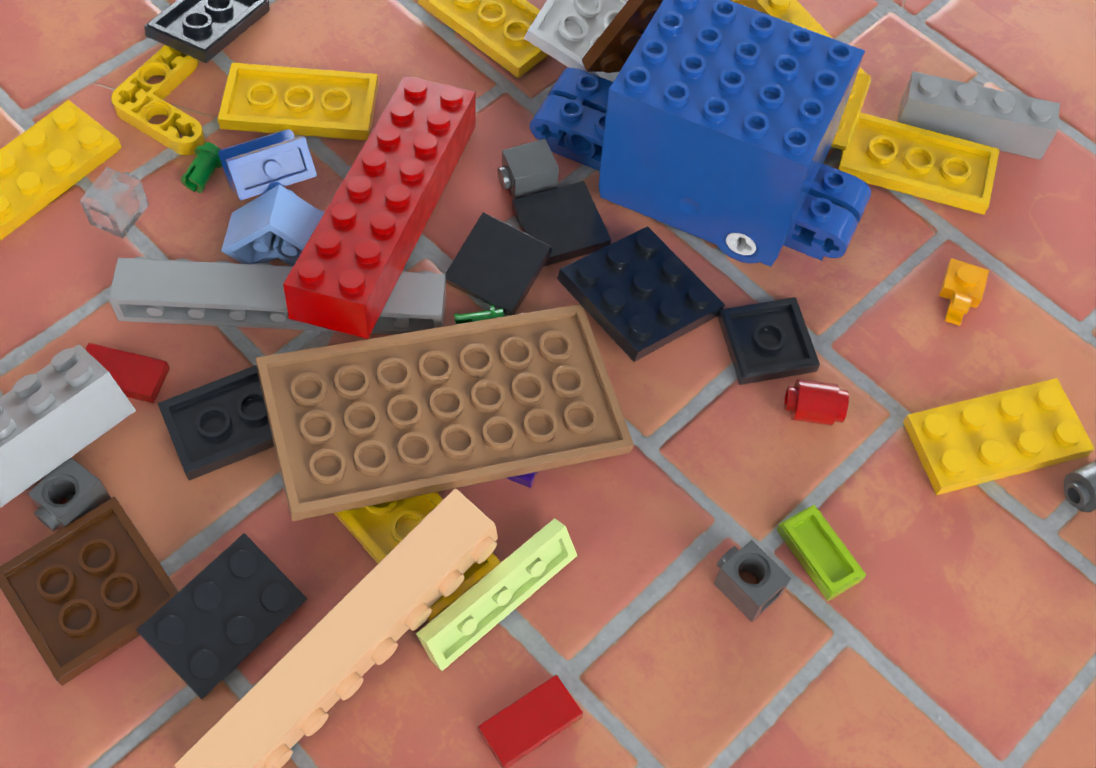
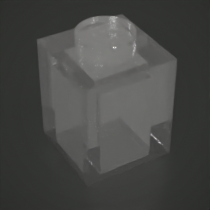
[80,167,149,238]

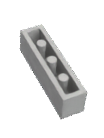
[897,71,1060,160]

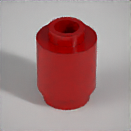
[784,379,849,426]

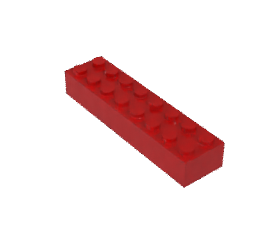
[283,76,476,339]

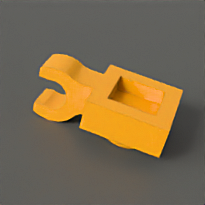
[939,258,989,326]

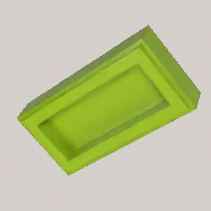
[776,504,866,601]

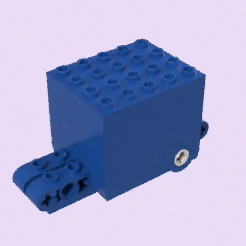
[529,0,871,267]

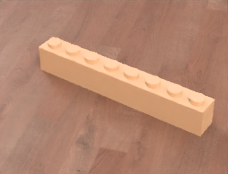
[174,488,498,768]

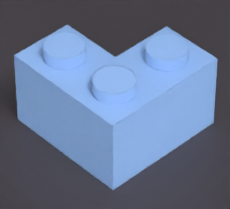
[221,184,325,266]

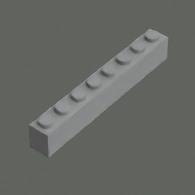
[108,257,446,335]

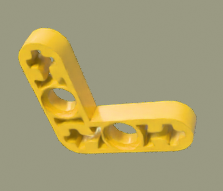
[111,45,206,156]

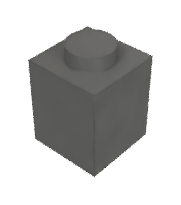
[497,139,559,200]

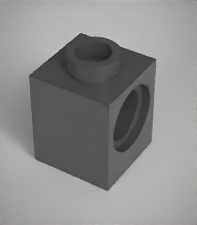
[28,458,111,531]
[714,540,791,622]

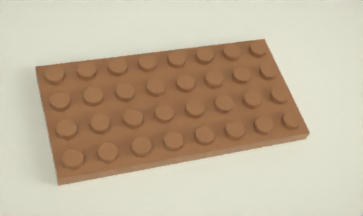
[256,304,634,521]

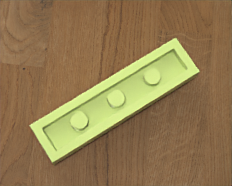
[416,518,578,671]

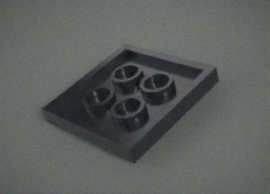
[557,226,725,362]

